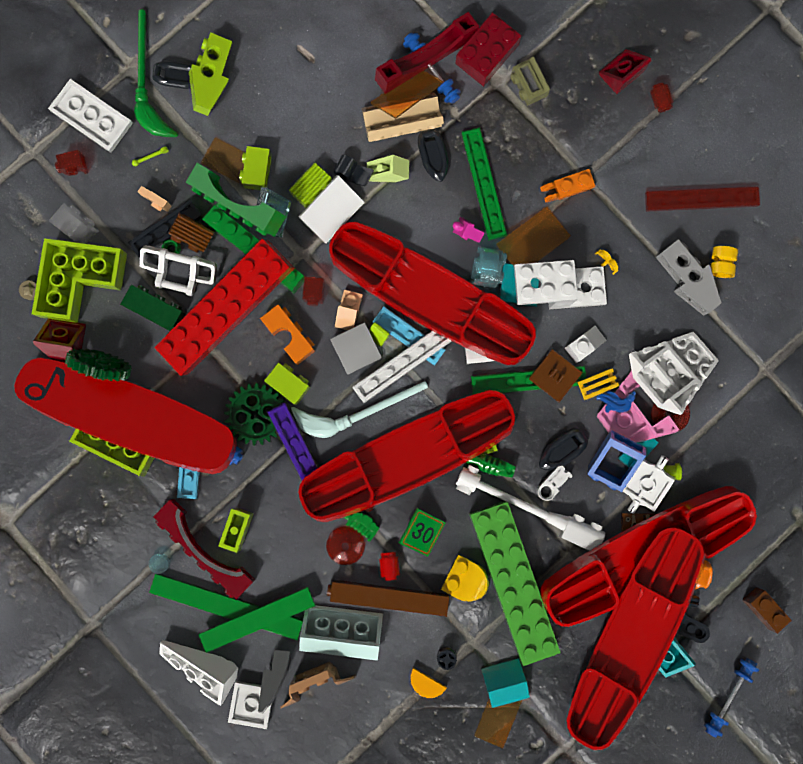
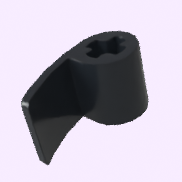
[334,154,374,186]

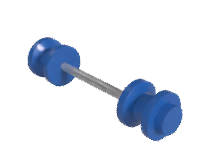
[403,33,461,104]
[704,658,759,738]

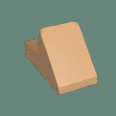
[335,290,363,330]

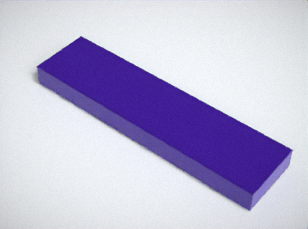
[267,403,318,480]

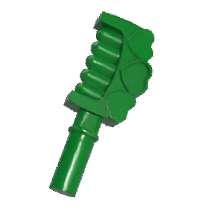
[343,512,379,542]

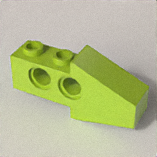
[189,32,232,116]

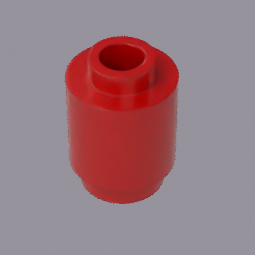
[379,552,400,581]

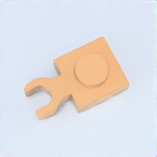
[138,186,172,212]

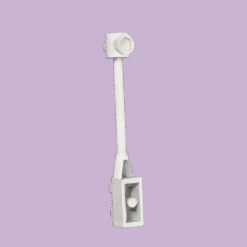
[456,465,605,551]

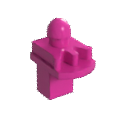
[453,217,484,243]

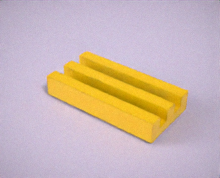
[578,368,619,400]

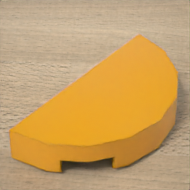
[411,667,447,698]

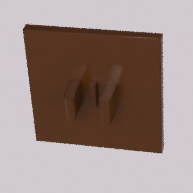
[529,349,582,403]

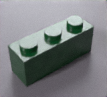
[120,284,186,331]

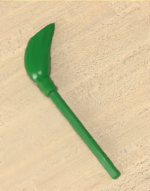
[134,9,178,137]

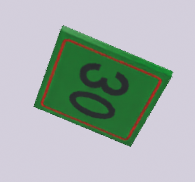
[399,508,446,557]

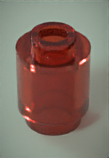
[650,82,674,113]

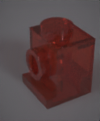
[55,150,88,176]

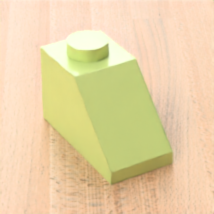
[367,155,409,182]

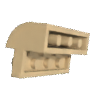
[361,93,444,142]

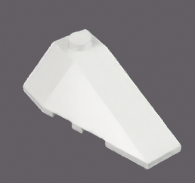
[159,640,238,706]

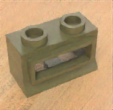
[510,56,550,106]

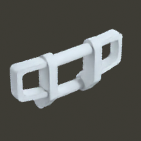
[140,245,217,296]

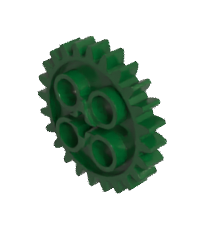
[65,348,132,381]
[224,383,284,446]

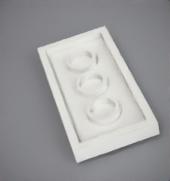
[48,79,133,153]

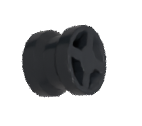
[437,647,457,670]

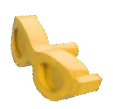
[595,249,618,275]

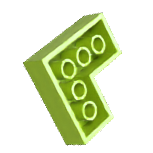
[32,238,127,323]

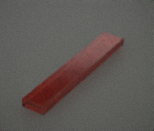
[645,187,760,212]

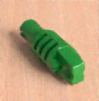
[466,454,516,478]

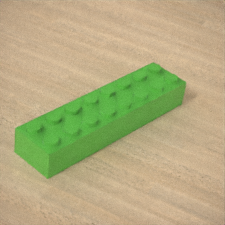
[469,501,561,666]

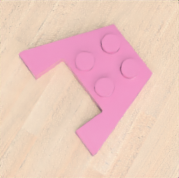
[597,371,679,443]

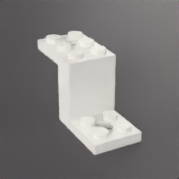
[514,260,607,309]

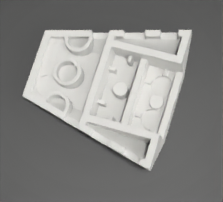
[629,332,719,415]

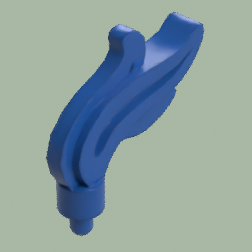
[596,391,636,413]

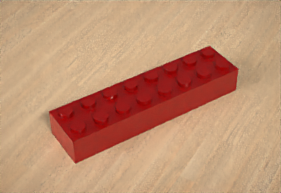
[154,238,295,376]

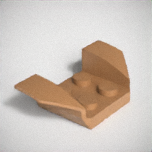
[280,662,356,708]

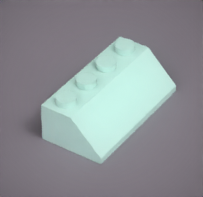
[299,605,383,660]

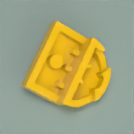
[441,555,489,602]

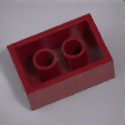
[455,12,521,87]

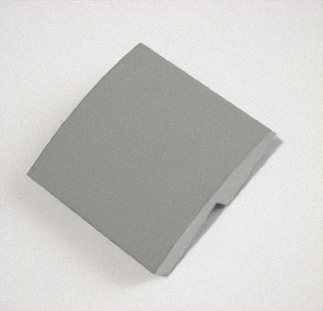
[330,323,381,375]

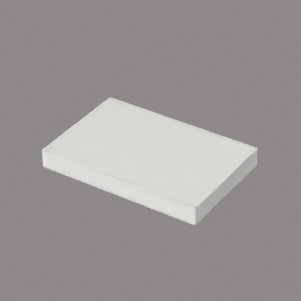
[298,175,364,244]

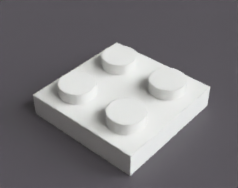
[228,681,272,729]

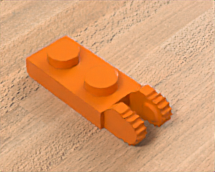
[540,169,595,203]

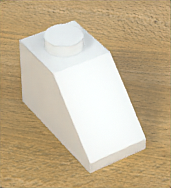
[565,326,607,363]

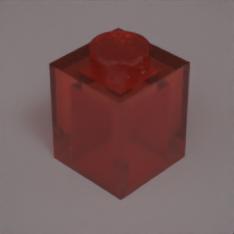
[302,277,325,306]

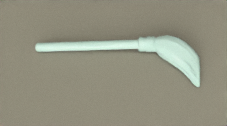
[291,381,428,438]

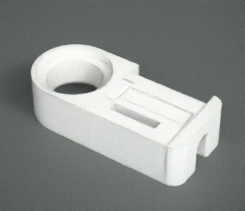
[537,466,572,501]

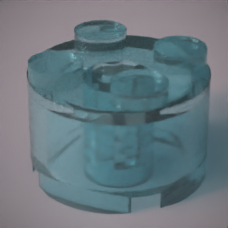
[471,246,507,288]

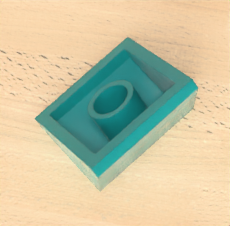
[659,638,696,678]
[481,658,530,708]

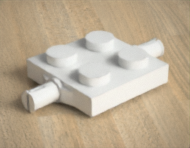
[623,455,676,513]

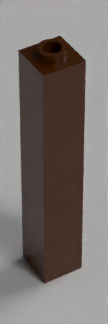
[327,580,449,617]

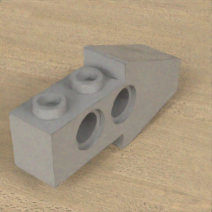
[656,239,721,316]

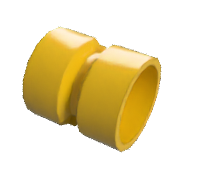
[710,246,738,278]

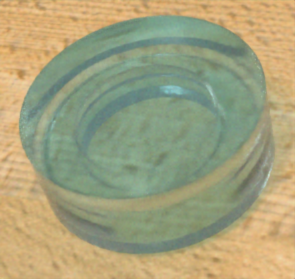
[149,553,170,574]

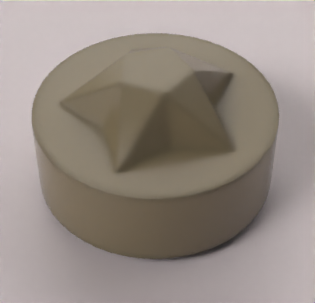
[19,280,37,300]

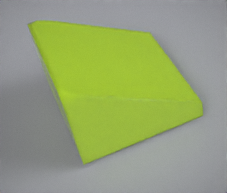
[369,322,390,347]

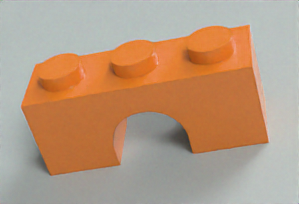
[260,305,315,365]

